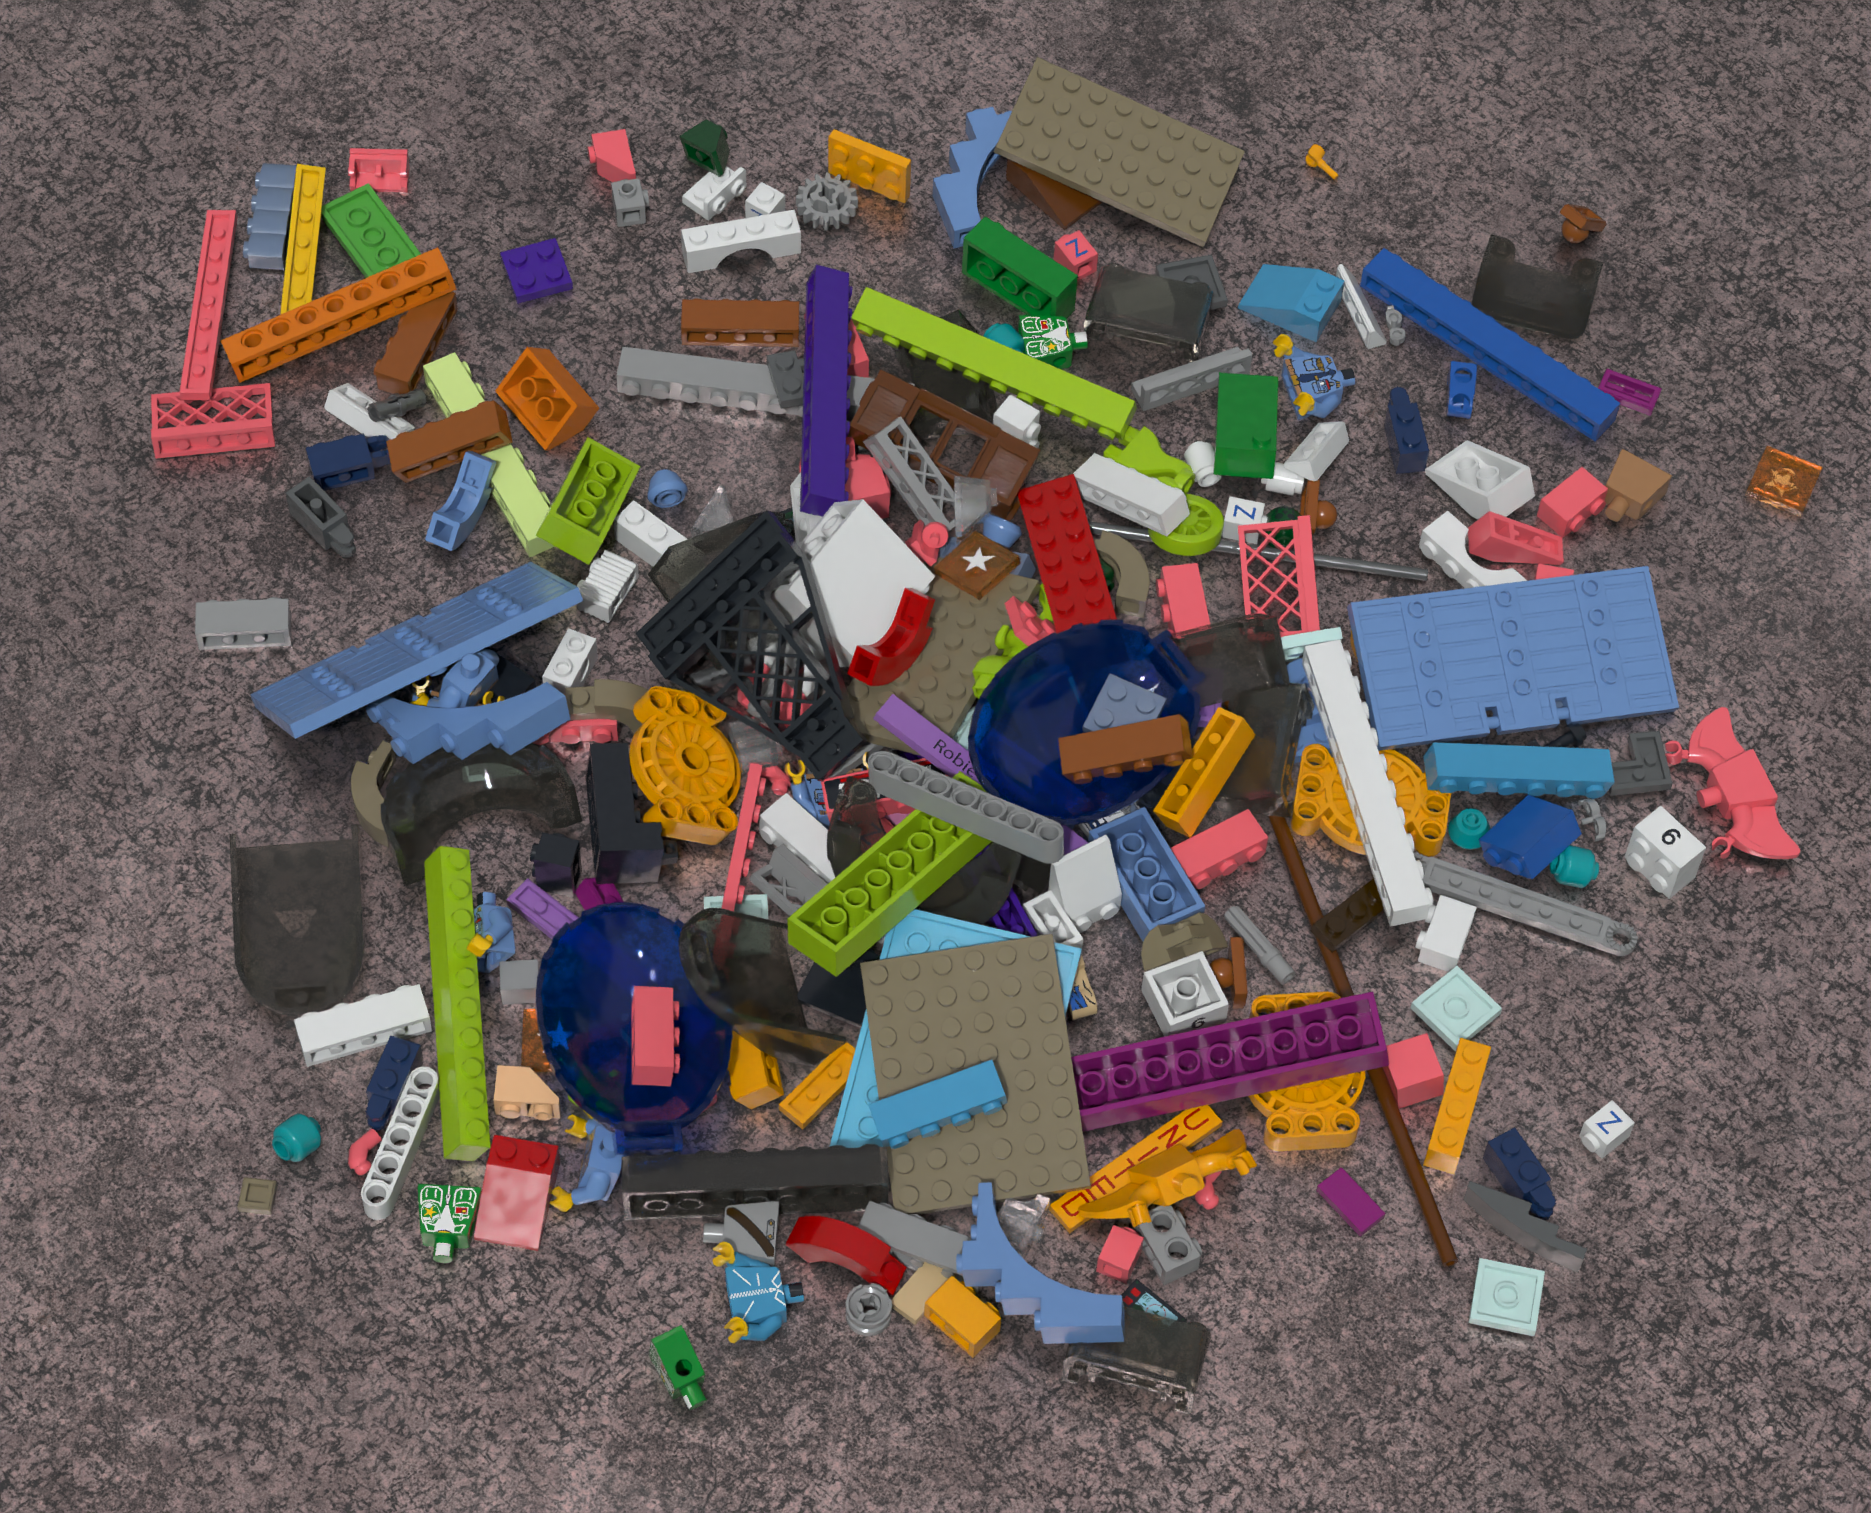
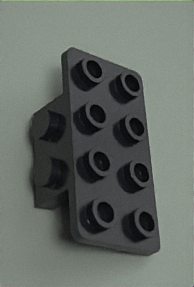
[797,948,880,1028]

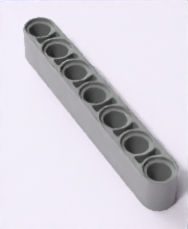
[868,751,1064,864]

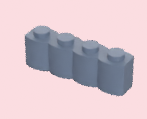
[243,163,297,270]

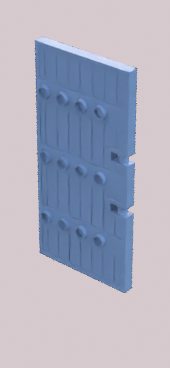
[250,562,583,739]
[1347,566,1679,751]

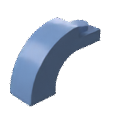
[425,451,497,551]

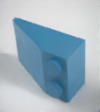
[1238,264,1345,342]

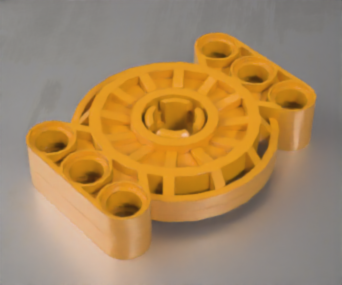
[629,686,741,845]
[1291,744,1451,857]
[1248,991,1365,1152]

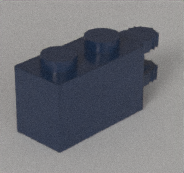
[1384,386,1429,474]
[305,433,391,491]
[365,1035,424,1131]
[1483,1127,1557,1220]

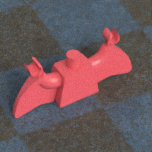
[1665,707,1800,859]

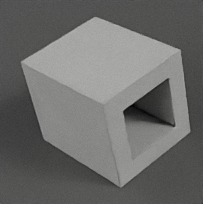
[499,959,546,1005]

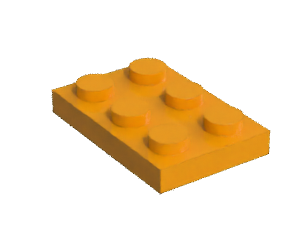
[828,129,911,203]

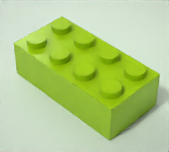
[536,437,640,565]

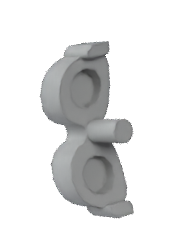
[1385,305,1406,346]
[1578,798,1606,842]

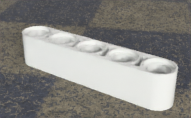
[361,1066,440,1220]

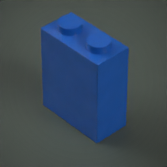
[1479,795,1582,880]

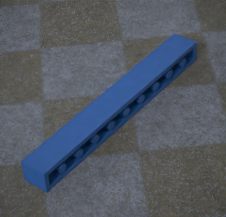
[1360,248,1620,442]

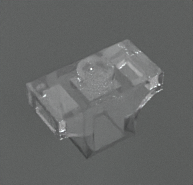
[997,1194,1050,1260]

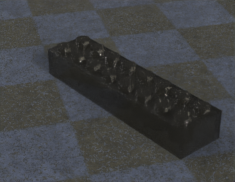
[621,1144,889,1220]

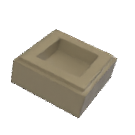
[237,1177,278,1215]

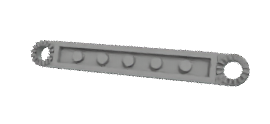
[1413,851,1638,956]

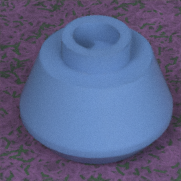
[647,469,688,508]
[983,514,1022,550]

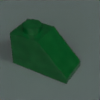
[679,119,730,177]

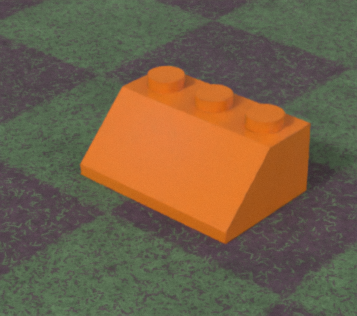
[495,347,599,451]

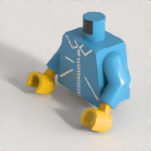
[712,1242,804,1343]

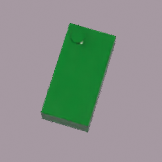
[962,216,1078,319]
[1213,372,1278,479]

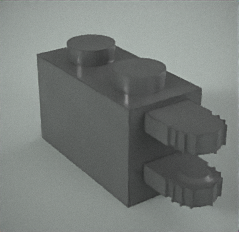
[285,476,356,558]

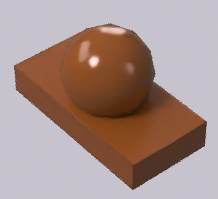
[1560,204,1607,244]
[1300,480,1338,536]
[1209,937,1248,1009]

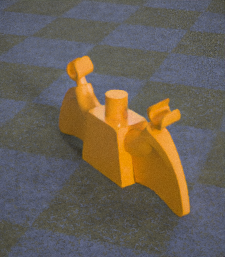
[1078,1129,1257,1228]

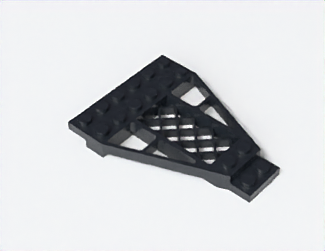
[635,510,868,782]

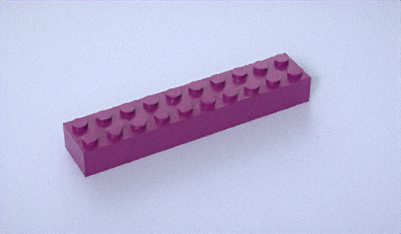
[1071,991,1389,1132]

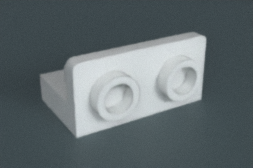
[682,166,747,221]

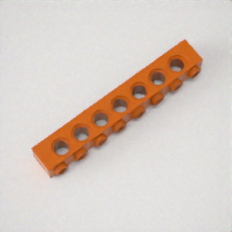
[220,247,457,383]

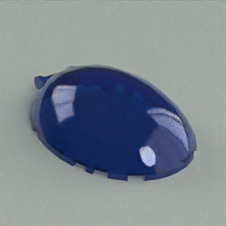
[968,620,1207,825]
[535,902,733,1155]

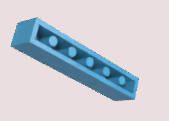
[1423,742,1615,799]

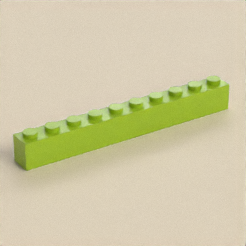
[851,287,1137,440]
[424,846,491,1162]

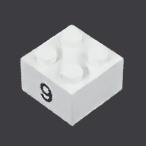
[1624,806,1706,899]
[1141,951,1229,1037]

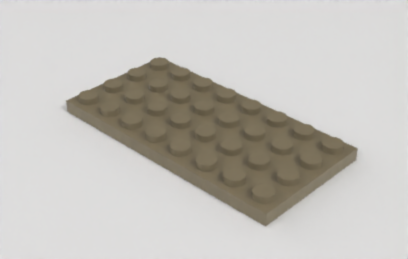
[994,57,1245,247]
[847,557,1040,756]

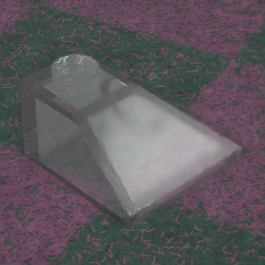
[954,476,997,545]

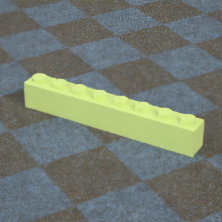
[423,352,555,557]

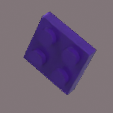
[500,238,573,304]

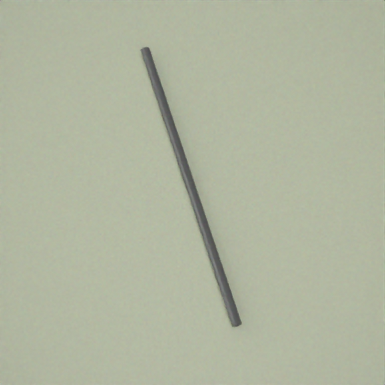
[1088,521,1428,581]

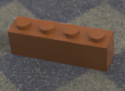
[374,292,458,394]
[681,298,799,347]
[386,400,513,483]
[1058,714,1193,784]

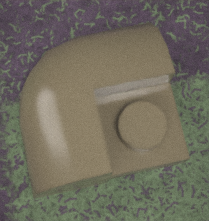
[1141,912,1228,972]

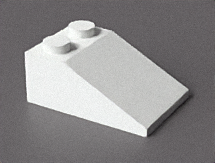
[1425,440,1535,519]
[1048,835,1122,933]

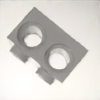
[1132,1205,1202,1286]

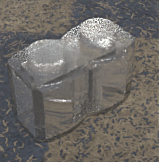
[728,717,783,773]

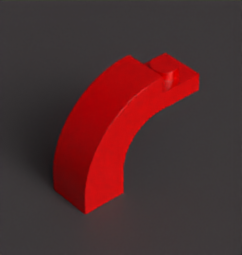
[847,588,935,686]
[785,1216,907,1296]

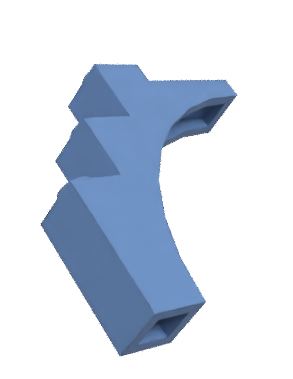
[932,107,1012,248]
[366,682,570,764]
[956,1182,1125,1344]

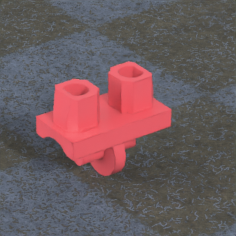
[905,519,949,567]

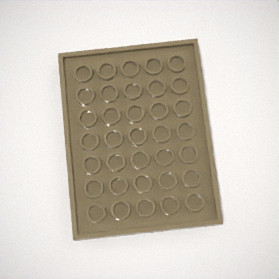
[860,934,1091,1215]

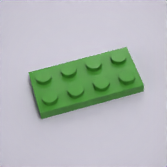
[321,183,421,278]

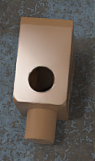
[1605,449,1672,522]

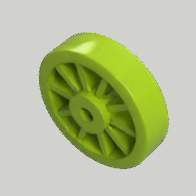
[1148,494,1224,556]

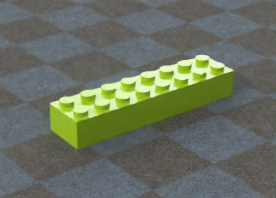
[787,771,1000,977]

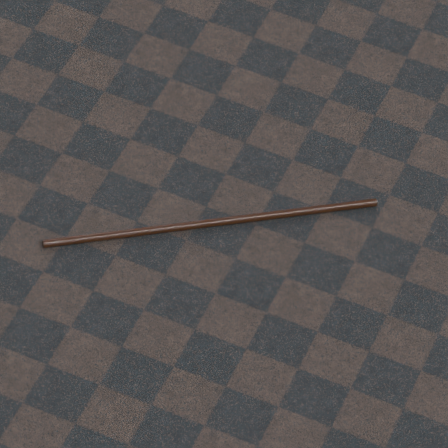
[1222,689,1458,1267]

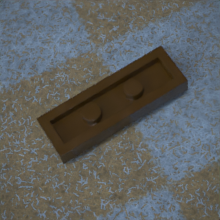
[1310,878,1385,953]

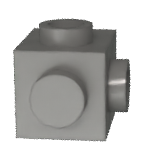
[611,178,649,227]

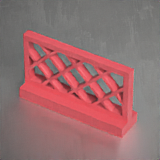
[151,383,275,459]
[1238,515,1320,644]

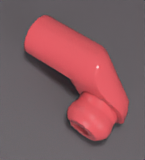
[747,763,791,796]
[348,1128,382,1176]
[1194,1171,1222,1210]

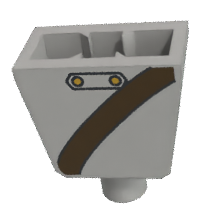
[703,1201,779,1267]

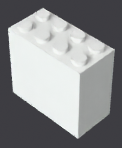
[770,499,935,667]

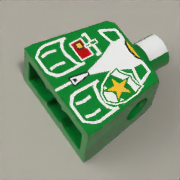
[1018,315,1088,369]
[418,1184,482,1263]
[648,1325,707,1410]

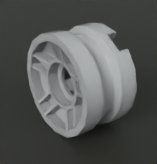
[845,1283,892,1336]

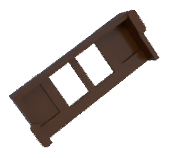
[847,370,1041,521]

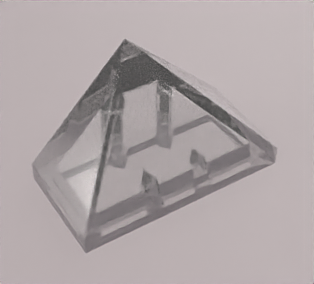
[691,485,737,547]

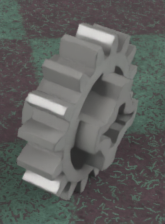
[796,172,858,231]

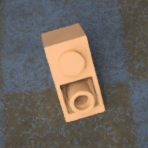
[493,1065,561,1121]

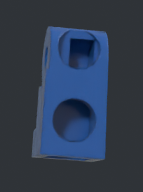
[1446,361,1477,419]

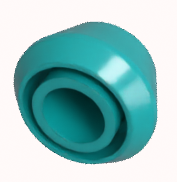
[1448,809,1491,850]

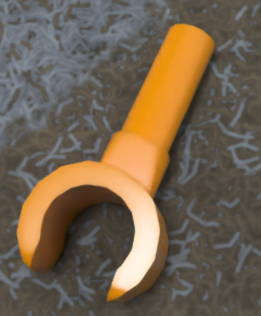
[1305,144,1339,180]

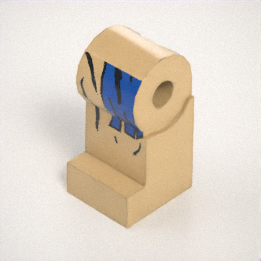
[1067,954,1097,1020]

